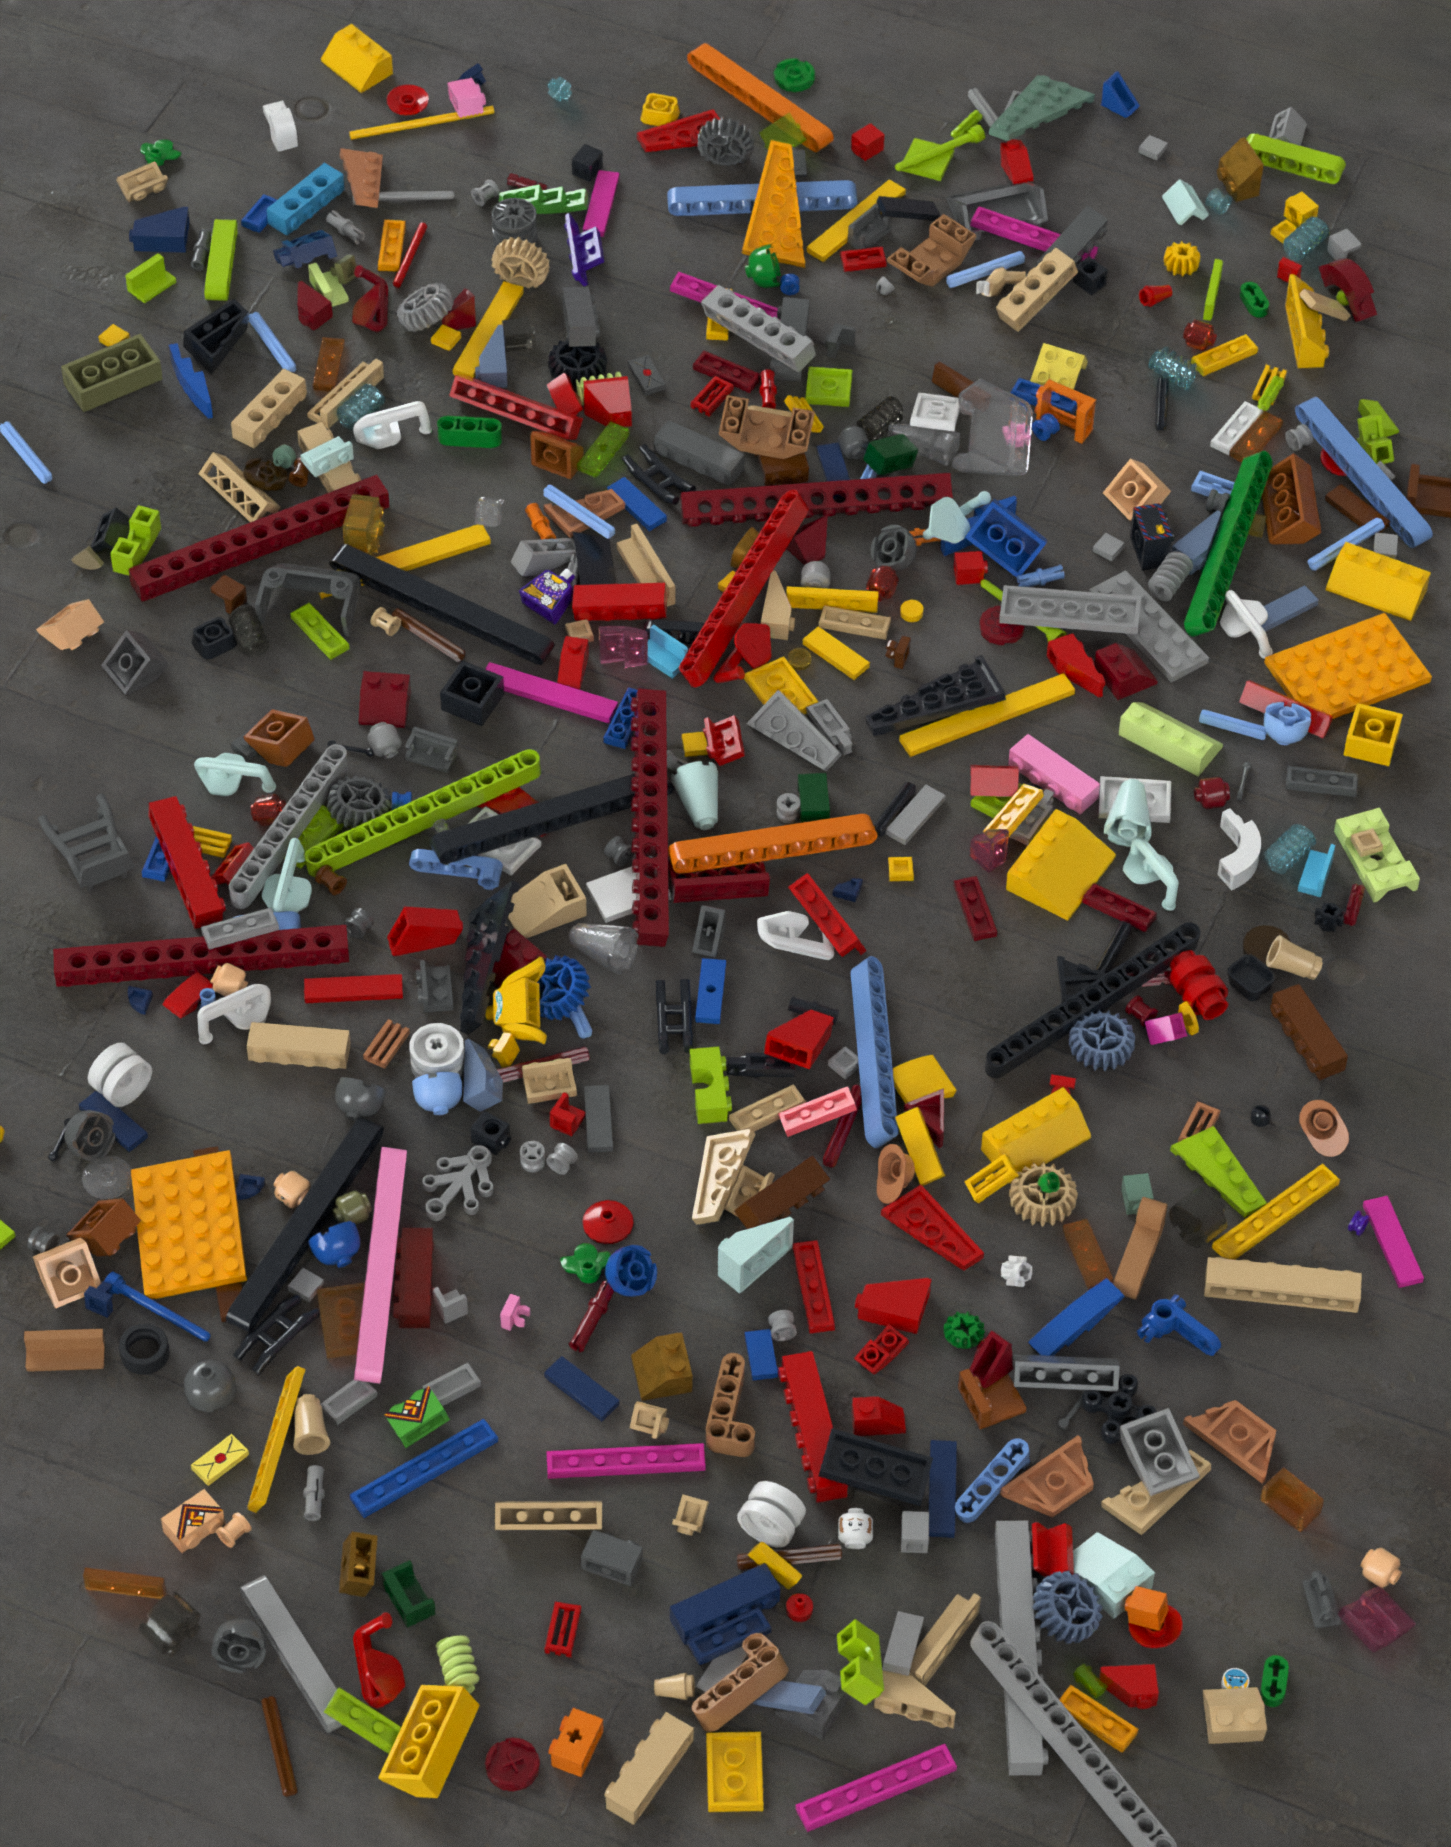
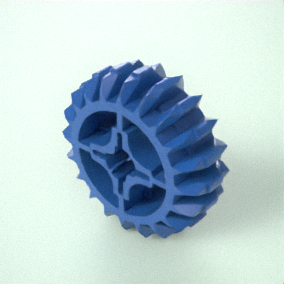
[537,955,591,1021]

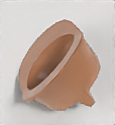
[1300,1100,1349,1157]
[877,1144,915,1204]

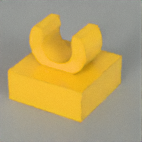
[487,1033,520,1067]

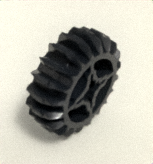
[548,337,607,387]

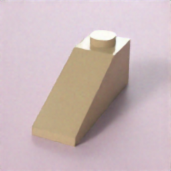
[761,571,795,640]

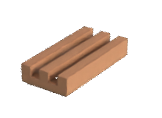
[363,1019,410,1069]
[1178,1101,1221,1142]

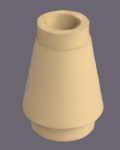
[654,1673,695,1700]

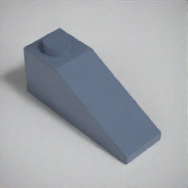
[475,324,507,388]
[1172,510,1221,575]
[463,1039,503,1112]

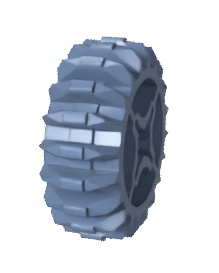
[1069,1009,1135,1072]
[1032,1571,1103,1644]

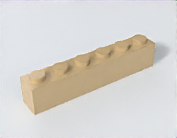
[1204,1257,1362,1313]

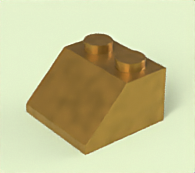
[1217,137,1263,202]
[631,1332,693,1401]

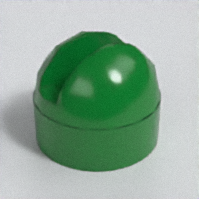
[1037,1172,1060,1193]

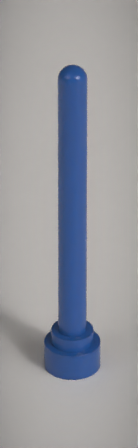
[104,1271,211,1341]

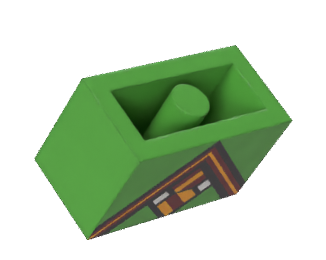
[385,1386,450,1448]

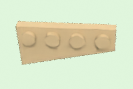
[692,1129,755,1225]
[1101,1450,1211,1535]

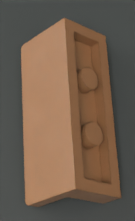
[24,1329,105,1371]

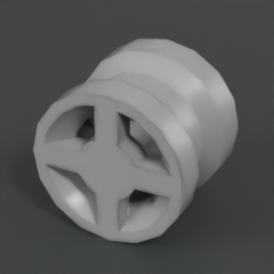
[1285,424,1313,451]
[776,793,800,823]
[520,1141,545,1173]
[546,1143,578,1175]
[768,1310,797,1341]

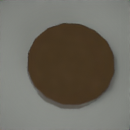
[243,458,288,491]
[1243,925,1291,969]

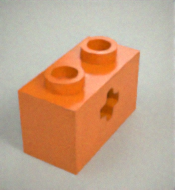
[548,1708,604,1778]

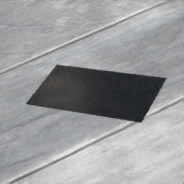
[573,532,616,585]

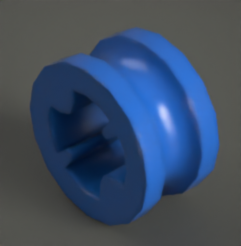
[780,274,800,295]

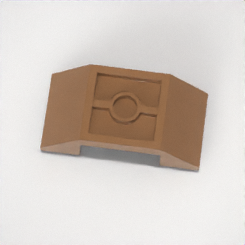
[887,214,976,287]
[719,395,815,459]

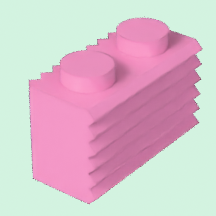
[447,78,486,118]

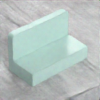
[1162,179,1209,225]

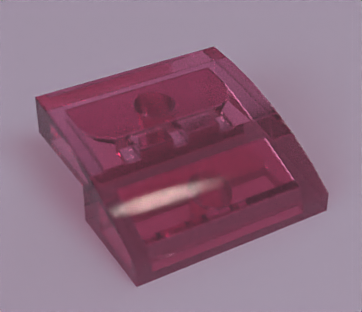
[599,626,648,668]
[1337,1586,1416,1653]

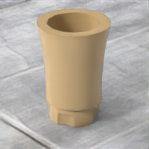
[1266,935,1323,980]
[293,1394,330,1455]

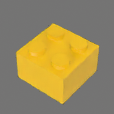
[1343,703,1403,766]

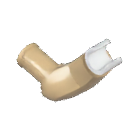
[976,267,1026,297]

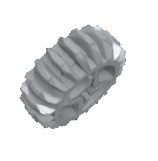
[396,283,454,332]

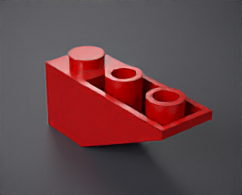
[1047,633,1105,698]

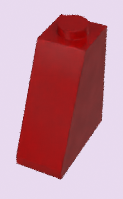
[387,906,463,956]
[764,1010,834,1069]
[855,1278,932,1334]

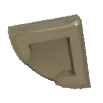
[71,546,104,570]

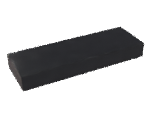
[876,196,941,221]

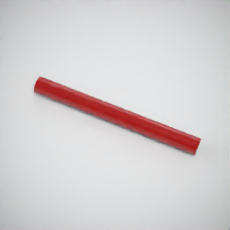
[393,223,427,288]

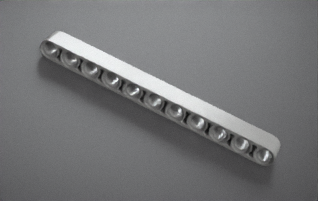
[970,1621,1177,1847]

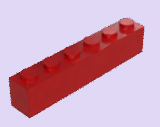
[449,375,583,440]
[148,796,226,929]
[778,1351,848,1503]

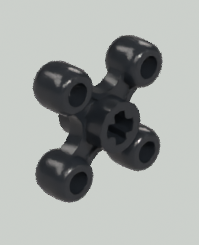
[1082,1374,1157,1444]

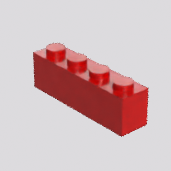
[572,583,668,621]

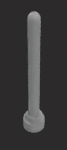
[352,191,455,205]

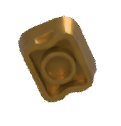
[730,527,759,569]

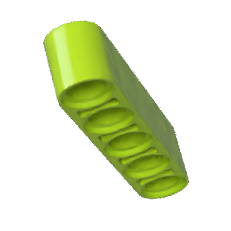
[1246,133,1346,184]
[205,219,238,301]

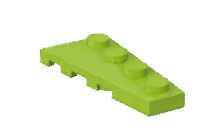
[1170,1126,1267,1218]

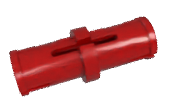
[760,370,777,409]

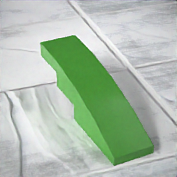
[499,185,588,214]

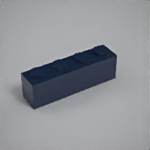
[670,1563,780,1645]

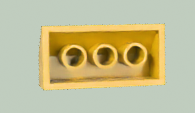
[1285,274,1329,368]
[1326,542,1431,621]
[981,1087,1091,1184]
[378,1685,480,1798]

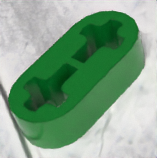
[1240,282,1269,318]
[1260,1655,1289,1707]

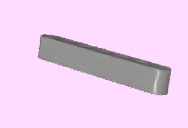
[240,1575,344,1733]

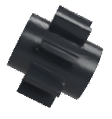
[1314,902,1344,932]

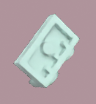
[301,436,354,477]

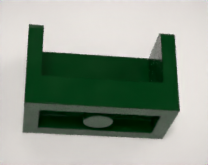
[864,433,919,476]
[797,773,830,823]
[382,1560,436,1628]

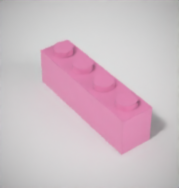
[1008,734,1100,815]

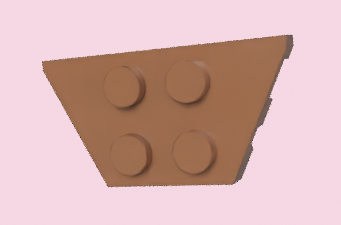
[1183,1400,1277,1483]
[1000,1435,1094,1518]

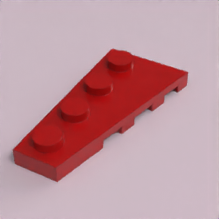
[881,1185,984,1271]

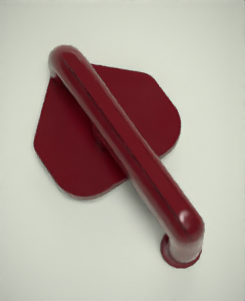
[352,265,388,332]

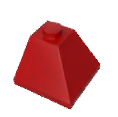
[583,376,632,428]

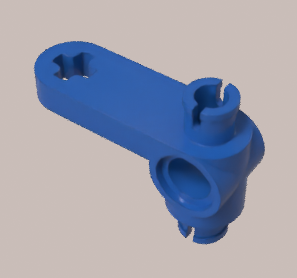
[1137,1294,1221,1356]

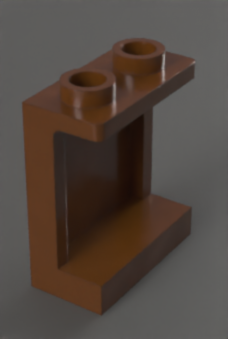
[754,452,809,486]
[1406,464,1451,518]

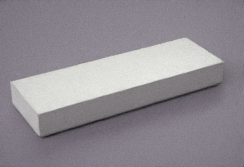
[1210,401,1264,455]

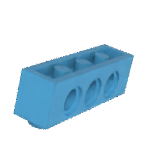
[267,163,345,236]

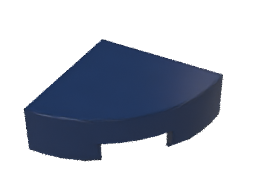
[833,878,863,902]
[128,986,153,1015]
[236,1174,265,1200]

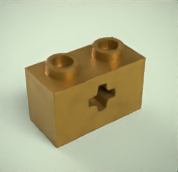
[339,1531,378,1597]

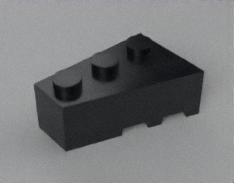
[183,299,249,375]

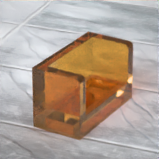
[1260,1467,1324,1533]

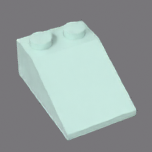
[718,1217,794,1294]
[1073,1532,1155,1619]

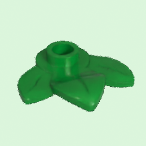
[140,139,182,166]
[560,1243,611,1284]

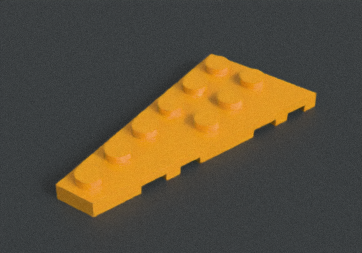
[742,140,805,268]

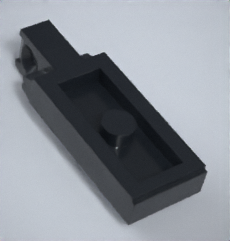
[726,1053,795,1078]

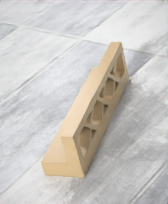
[307,359,384,429]
[198,452,281,522]
[617,524,675,607]
[909,1593,981,1686]

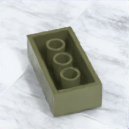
[61,334,163,412]

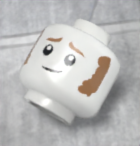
[838,1508,873,1549]

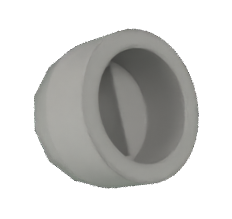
[876,276,895,295]

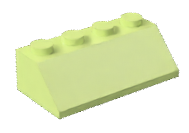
[1119,702,1223,777]

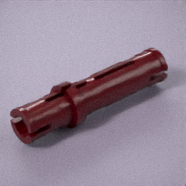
[569,1281,615,1353]

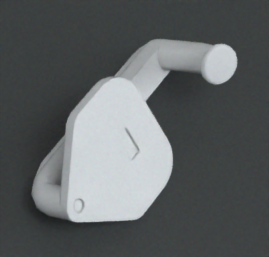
[353,401,432,449]
[1220,590,1273,659]
[757,911,835,960]
[198,984,271,1045]

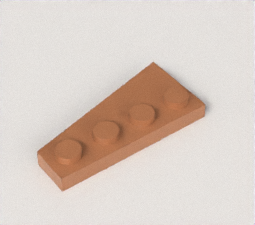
[340,148,383,208]

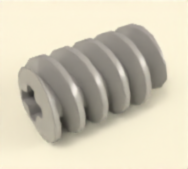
[1148,551,1193,602]

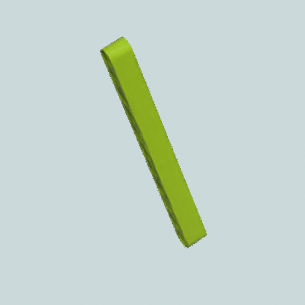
[305,749,541,877]

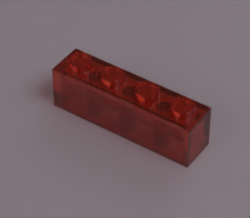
[394,1228,434,1328]

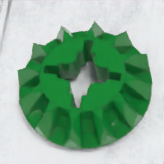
[943,1311,985,1349]

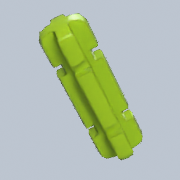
[951,110,983,139]
[1257,376,1284,411]

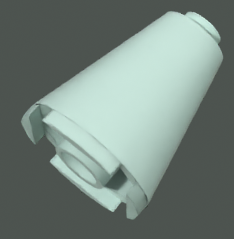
[671,761,718,830]
[1104,779,1152,847]

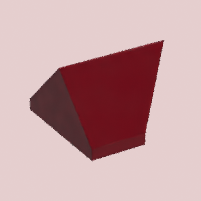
[442,288,476,330]
[786,515,828,565]
[904,1088,944,1149]
[969,1330,1013,1389]

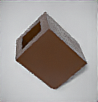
[211,575,247,616]

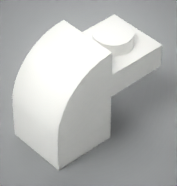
[263,101,298,152]

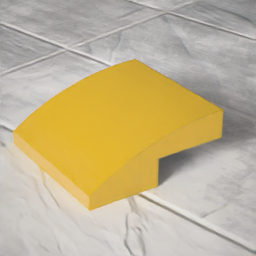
[893,1055,957,1104]

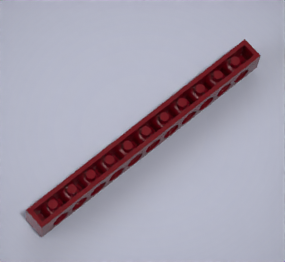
[680,473,953,527]
[129,475,390,602]
[631,688,669,947]
[53,924,349,987]

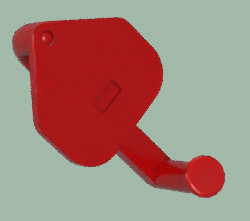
[713,623,771,683]
[353,1612,405,1708]

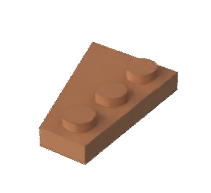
[544,489,625,538]

